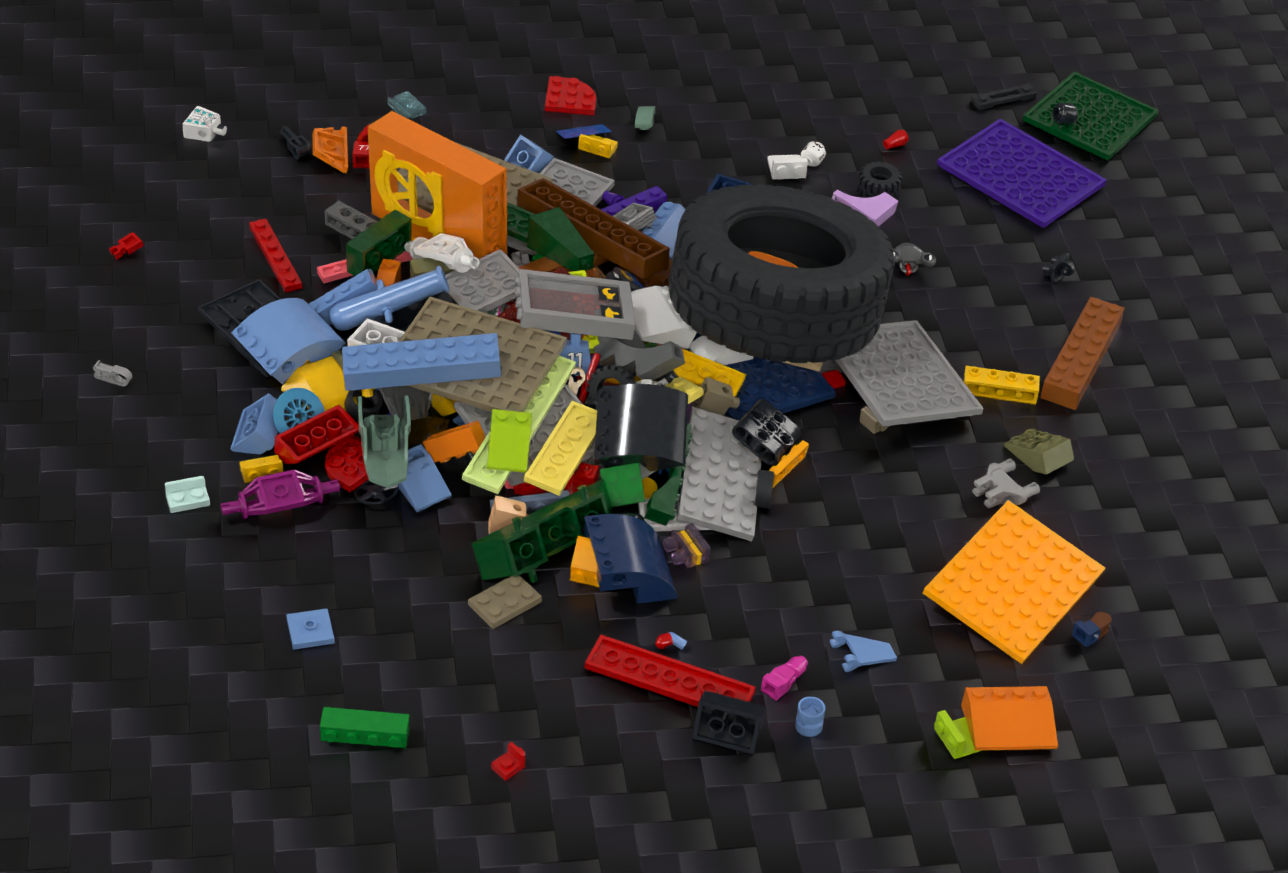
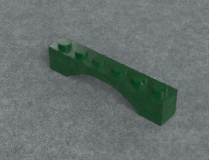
[644,423,693,526]

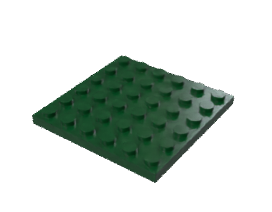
[1023,71,1159,161]

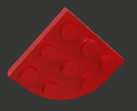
[545,76,596,115]
[325,435,369,492]

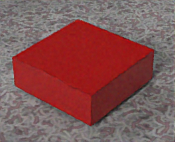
[821,369,846,389]

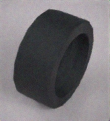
[344,389,383,420]
[755,470,774,508]

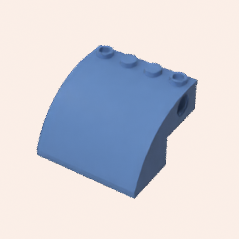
[231,298,345,384]

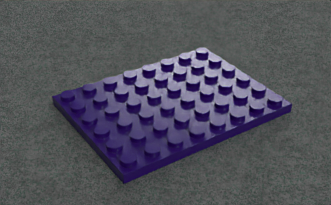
[937,119,1107,228]

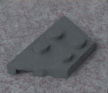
[379,385,431,421]

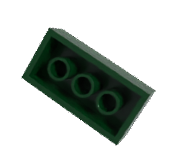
[346,210,412,276]

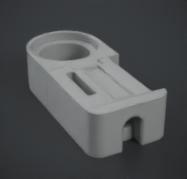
[93,360,132,386]

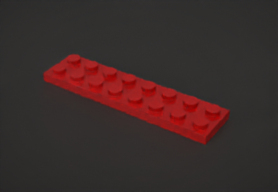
[584,635,756,707]

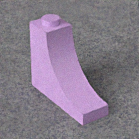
[832,189,898,226]

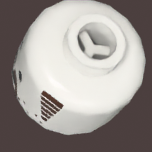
[801,141,826,167]

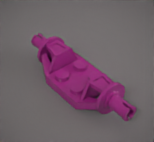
[220,470,340,519]

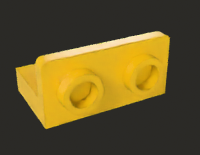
[578,134,618,158]
[239,455,283,483]

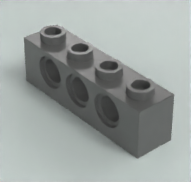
[325,201,378,239]

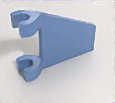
[830,631,897,672]

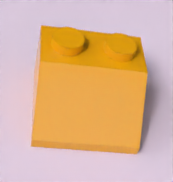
[570,536,599,587]

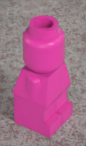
[761,656,808,701]

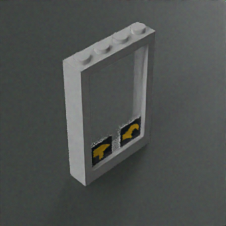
[514,269,636,340]

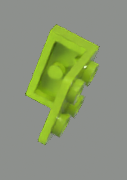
[934,710,982,759]

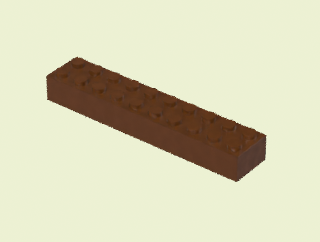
[517,178,670,279]

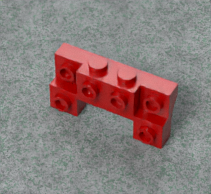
[513,463,600,496]

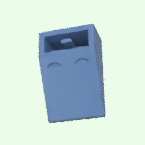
[398,444,451,512]

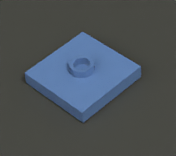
[286,609,335,650]

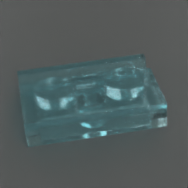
[388,91,426,119]

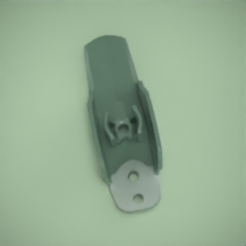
[358,396,411,488]

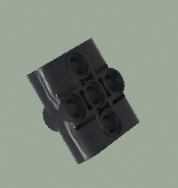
[732,399,801,465]

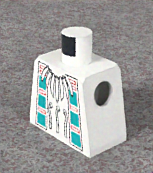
[183,106,227,142]

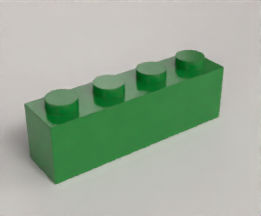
[320,707,409,748]

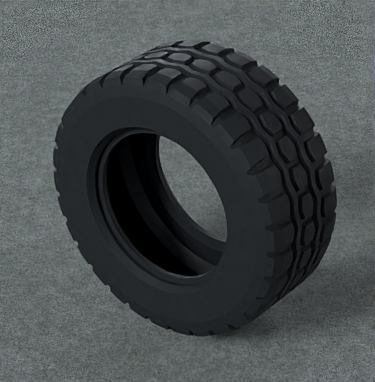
[668,185,895,363]

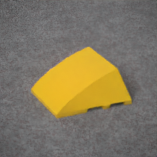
[281,356,358,411]

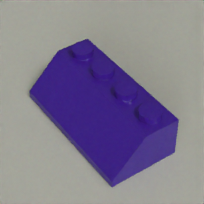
[601,186,667,216]

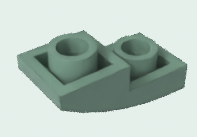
[635,106,656,130]

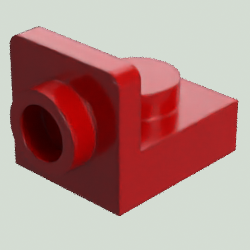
[491,742,526,781]

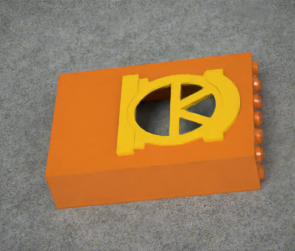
[368,111,507,259]

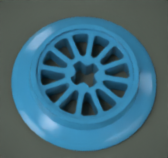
[273,388,325,434]

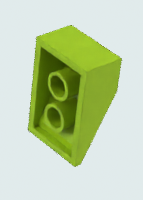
[487,409,532,473]

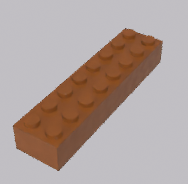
[1041,297,1125,410]

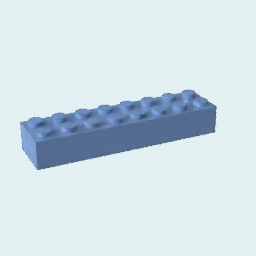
[342,333,501,391]

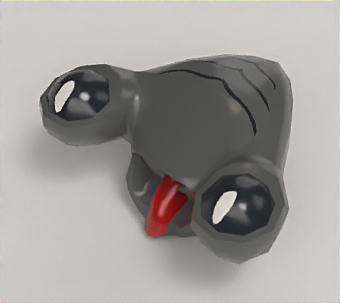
[893,242,936,276]

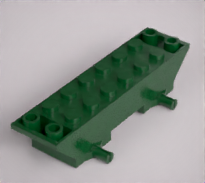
[471,479,613,583]

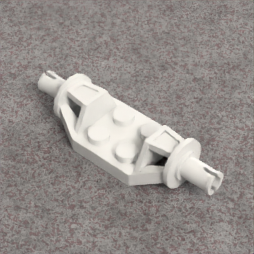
[404,233,480,273]

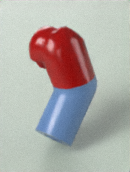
[655,632,687,650]

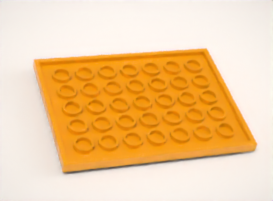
[922,500,1105,664]

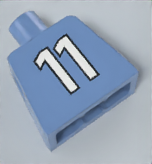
[560,333,591,376]

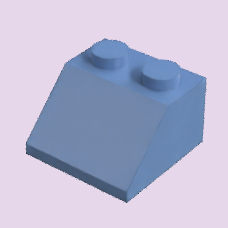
[504,134,554,173]

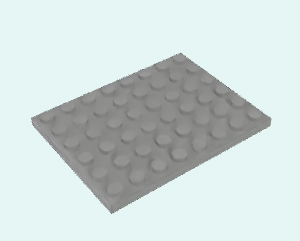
[836,320,983,427]

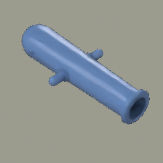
[330,266,450,331]

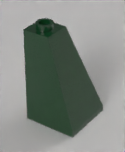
[527,207,594,271]

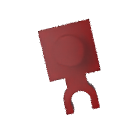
[109,232,144,260]

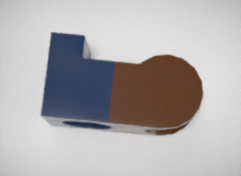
[1072,612,1111,648]

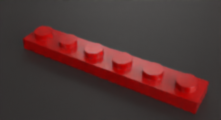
[249,219,302,293]

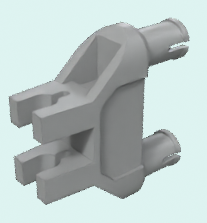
[972,458,1040,508]

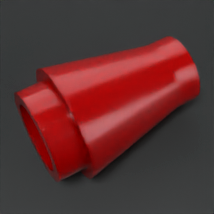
[883,129,909,150]

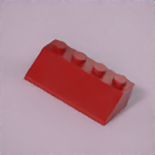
[274,405,359,464]

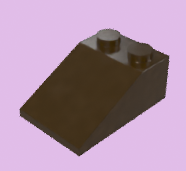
[408,416,450,462]

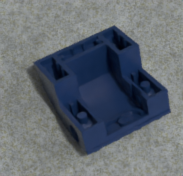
[584,514,677,604]

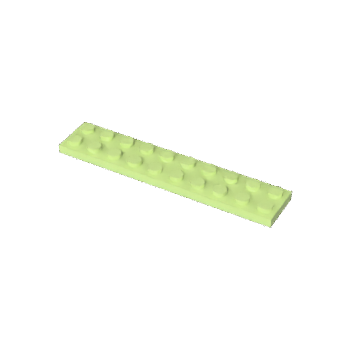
[462,355,576,494]

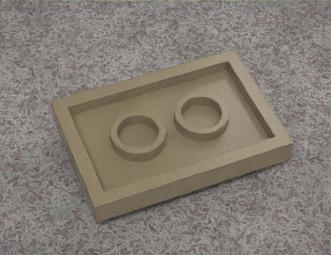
[468,575,542,629]

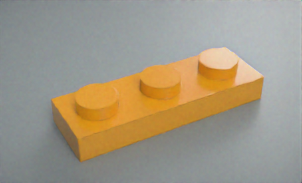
[769,440,809,488]

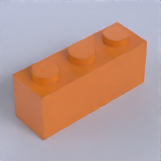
[423,420,486,463]

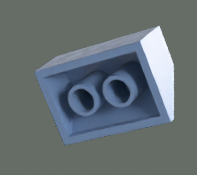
[230,393,279,455]

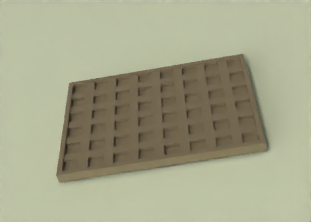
[399,297,567,412]

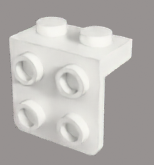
[767,155,808,180]

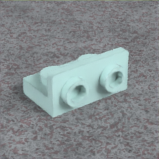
[165,476,210,513]

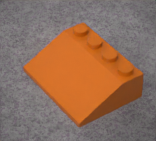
[961,686,1058,750]

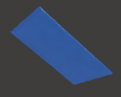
[556,124,612,138]

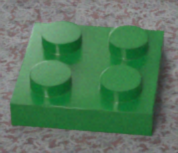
[600,463,646,508]

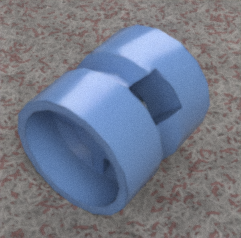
[795,696,825,737]

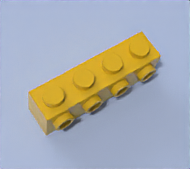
[963,366,1040,404]

